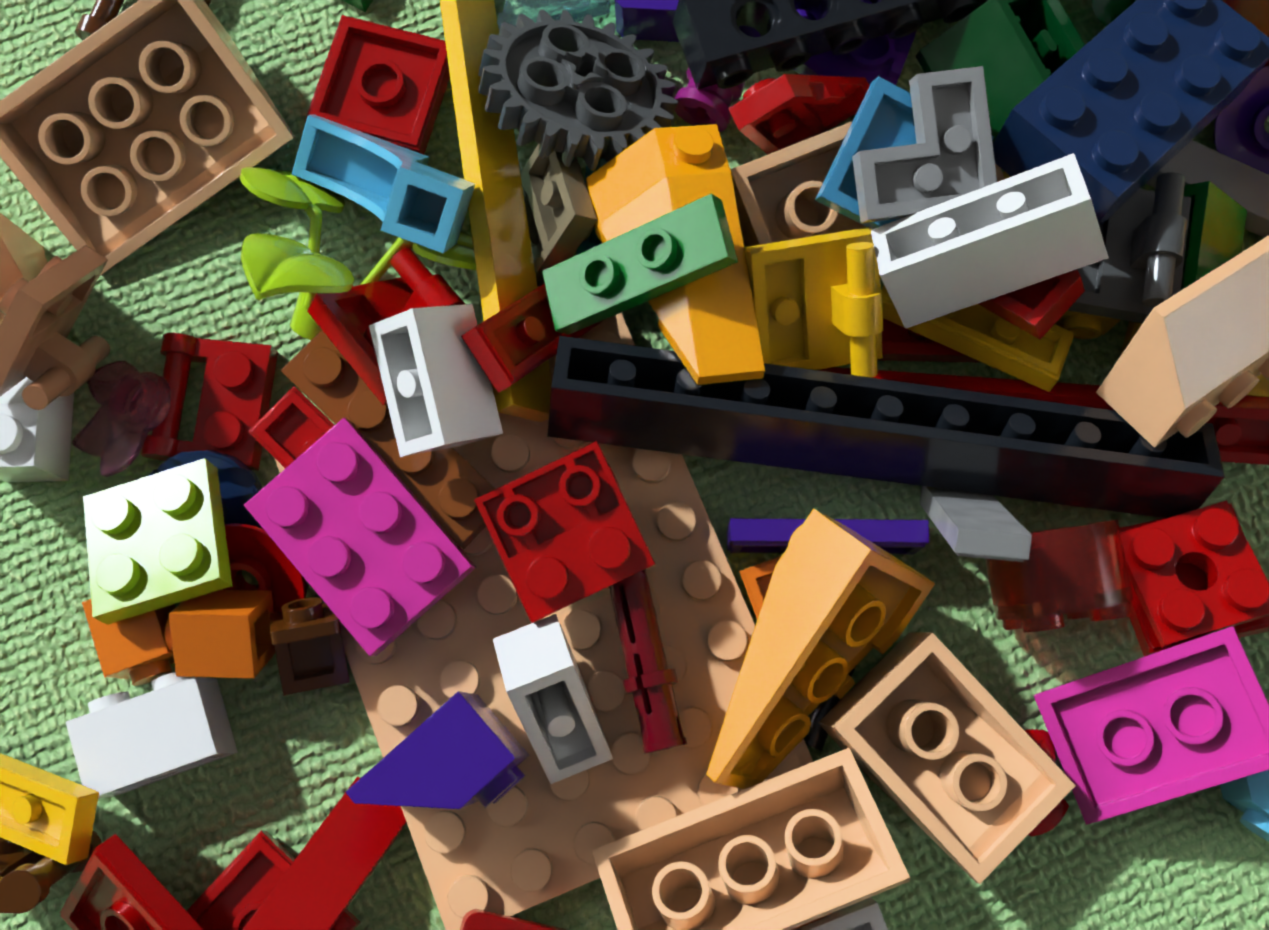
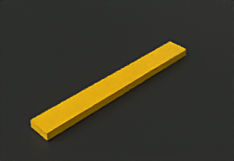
[440,0,552,422]

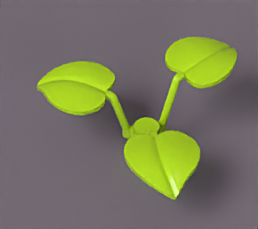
[240,167,476,340]

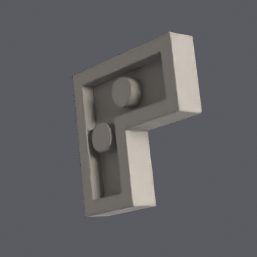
[852,66,997,224]

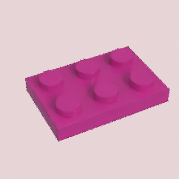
[244,417,476,656]
[1033,626,1269,825]

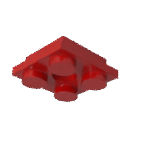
[1111,500,1269,649]

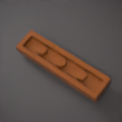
[280,330,496,549]

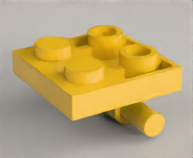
[744,227,883,378]

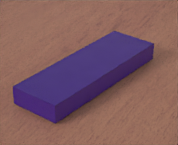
[727,518,929,555]

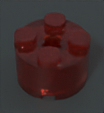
[985,519,1134,632]

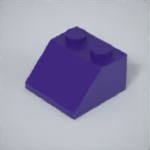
[346,691,529,809]

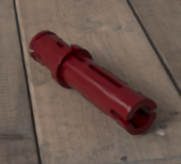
[609,569,687,754]

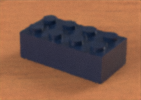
[993,0,1269,227]

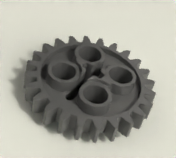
[478,10,678,171]

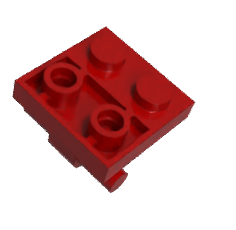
[307,248,465,405]
[474,441,656,623]

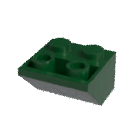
[915,0,1085,143]

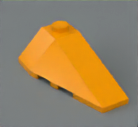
[586,124,765,385]
[706,508,935,789]

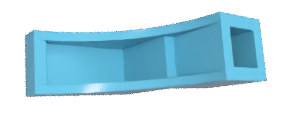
[291,114,476,254]

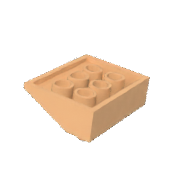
[0,0,295,276]

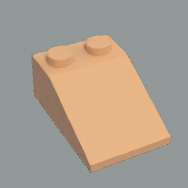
[818,632,1076,884]

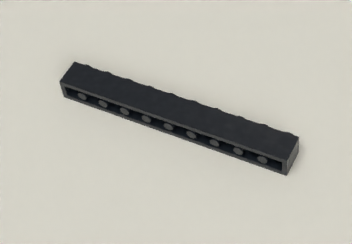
[547,336,1225,518]

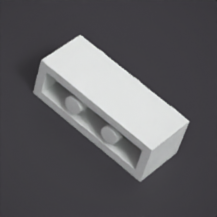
[871,153,1109,329]

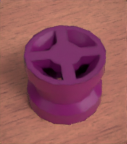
[674,67,746,132]

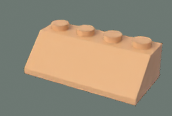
[1096,236,1269,448]
[592,748,910,930]

